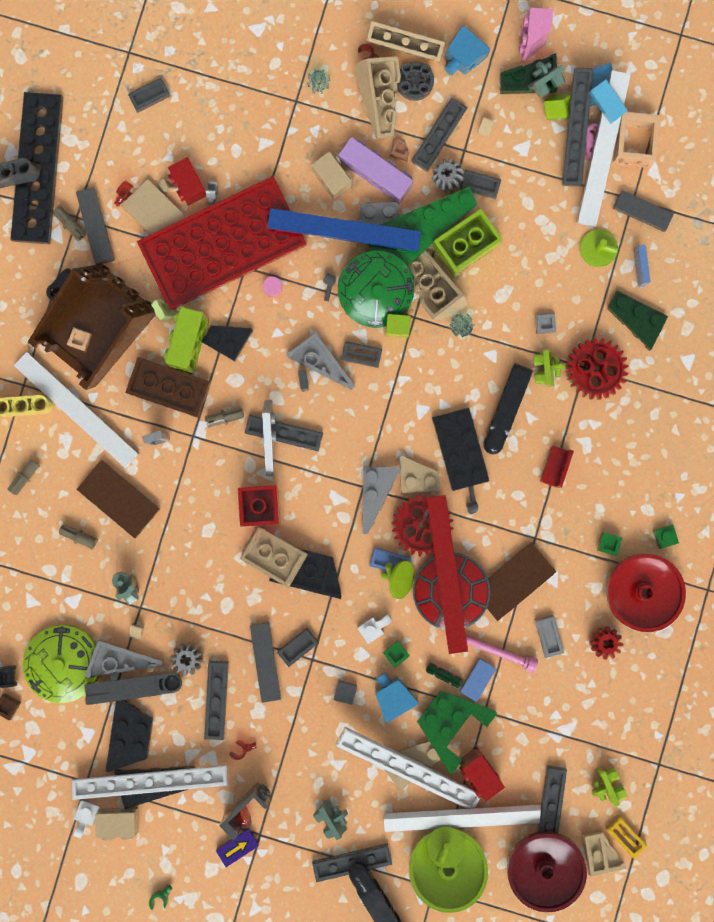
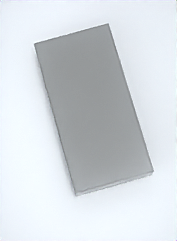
[142,430,170,446]
[535,615,564,658]

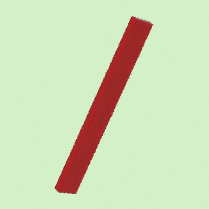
[427,495,468,654]

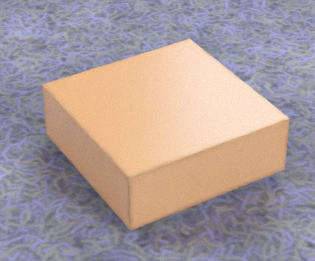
[67,327,93,352]

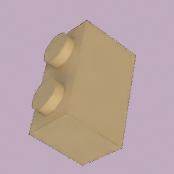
[311,152,353,200]
[95,807,139,841]

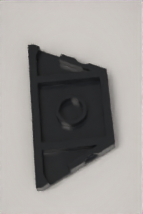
[269,548,342,599]
[105,700,153,772]

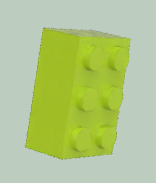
[432,209,503,277]
[164,307,209,374]

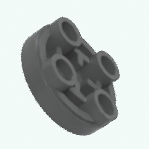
[397,62,434,101]

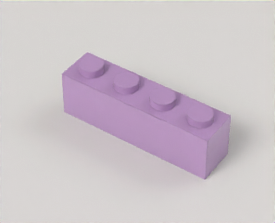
[338,137,413,204]

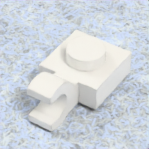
[357,614,392,644]
[73,799,101,838]

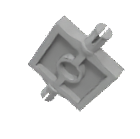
[350,202,400,225]

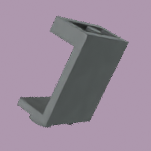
[219,782,271,840]

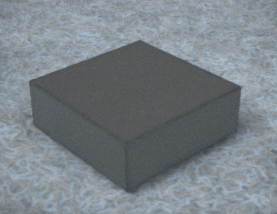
[298,370,309,392]
[334,680,357,705]

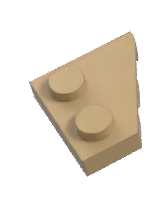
[400,456,440,493]
[582,831,626,877]

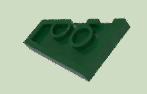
[500,53,558,94]
[607,291,668,351]

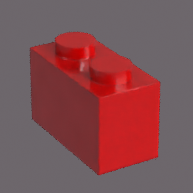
[168,157,206,206]

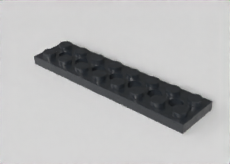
[10,92,63,244]

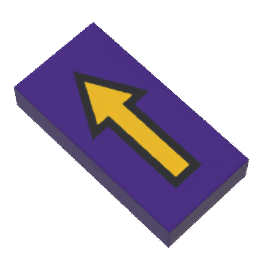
[216,828,259,867]

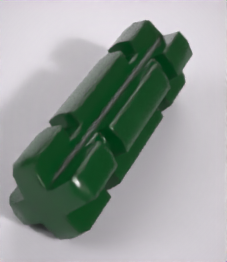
[426,663,462,688]

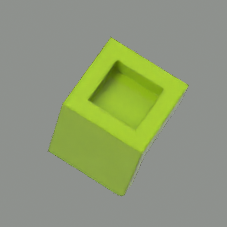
[543,93,571,120]
[386,314,411,338]

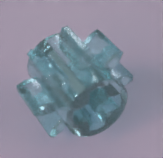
[307,68,330,94]
[449,313,475,337]

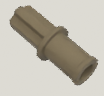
[53,206,86,241]
[205,407,244,428]
[8,459,40,495]
[59,524,98,550]

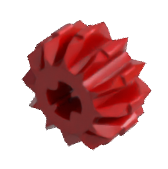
[589,626,623,660]

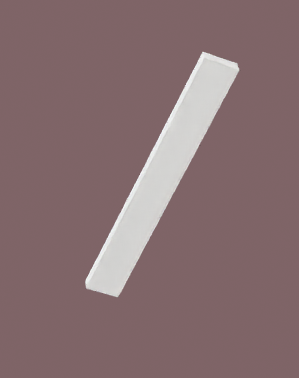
[576,70,631,228]
[14,352,139,468]
[336,727,480,809]
[72,765,229,800]
[384,805,541,832]

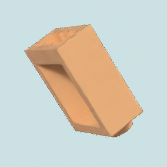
[614,112,660,168]

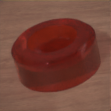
[237,806,252,828]

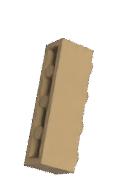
[366,21,445,63]

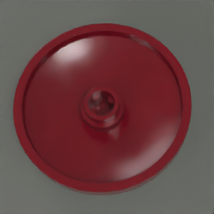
[507,831,587,912]

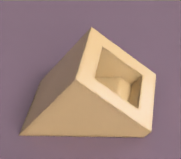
[478,117,494,137]
[157,177,177,194]
[129,624,144,640]

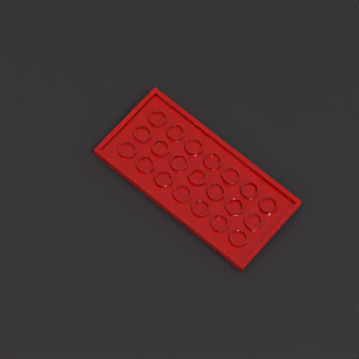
[136,176,307,310]

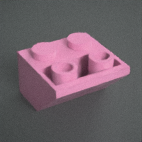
[519,7,553,62]

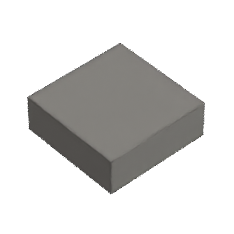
[535,313,557,334]

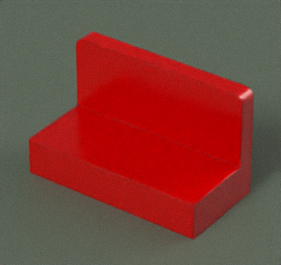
[540,446,574,488]

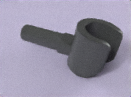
[323,273,336,302]
[466,486,478,514]

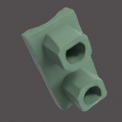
[528,61,565,97]
[112,572,139,605]
[313,799,348,840]

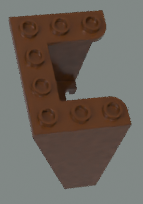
[28,264,156,390]

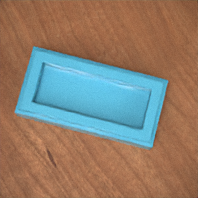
[589,79,628,124]

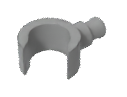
[206,181,218,206]

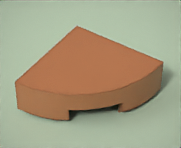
[390,136,409,162]

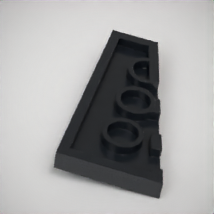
[114,766,195,809]

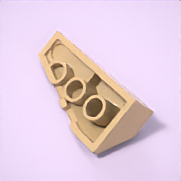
[355,56,401,138]
[409,250,468,321]

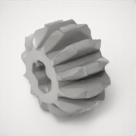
[432,159,464,192]
[170,642,204,676]

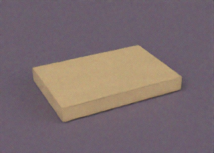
[121,179,186,235]
[240,526,308,588]

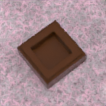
[0,693,21,721]

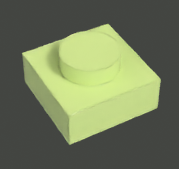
[151,299,176,321]

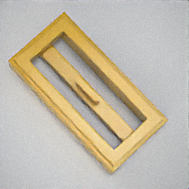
[605,815,648,859]

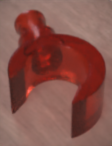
[358,44,382,60]
[114,180,134,207]
[229,740,257,760]

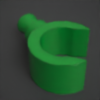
[149,885,172,910]

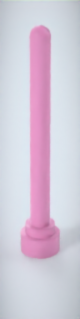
[466,635,538,673]

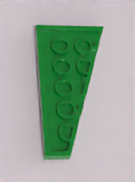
[368,187,477,266]

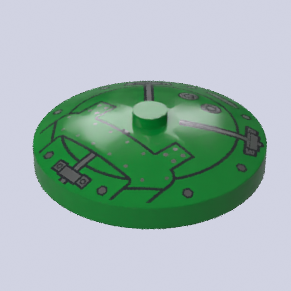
[338,250,414,328]

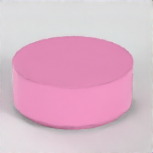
[263,276,282,297]

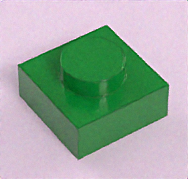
[653,525,679,549]
[597,532,622,556]
[383,640,410,668]

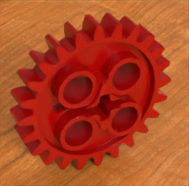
[565,338,629,400]
[391,494,454,557]

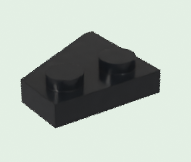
[202,326,253,362]

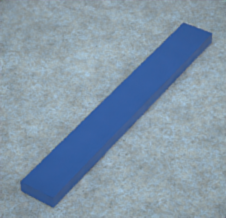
[267,209,422,252]

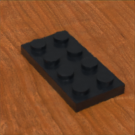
[432,408,490,491]

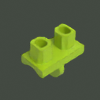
[534,350,566,386]
[591,767,627,807]

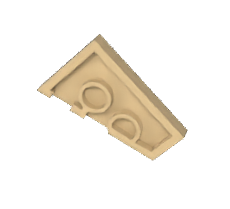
[384,740,440,791]

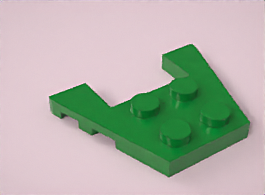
[416,691,497,774]

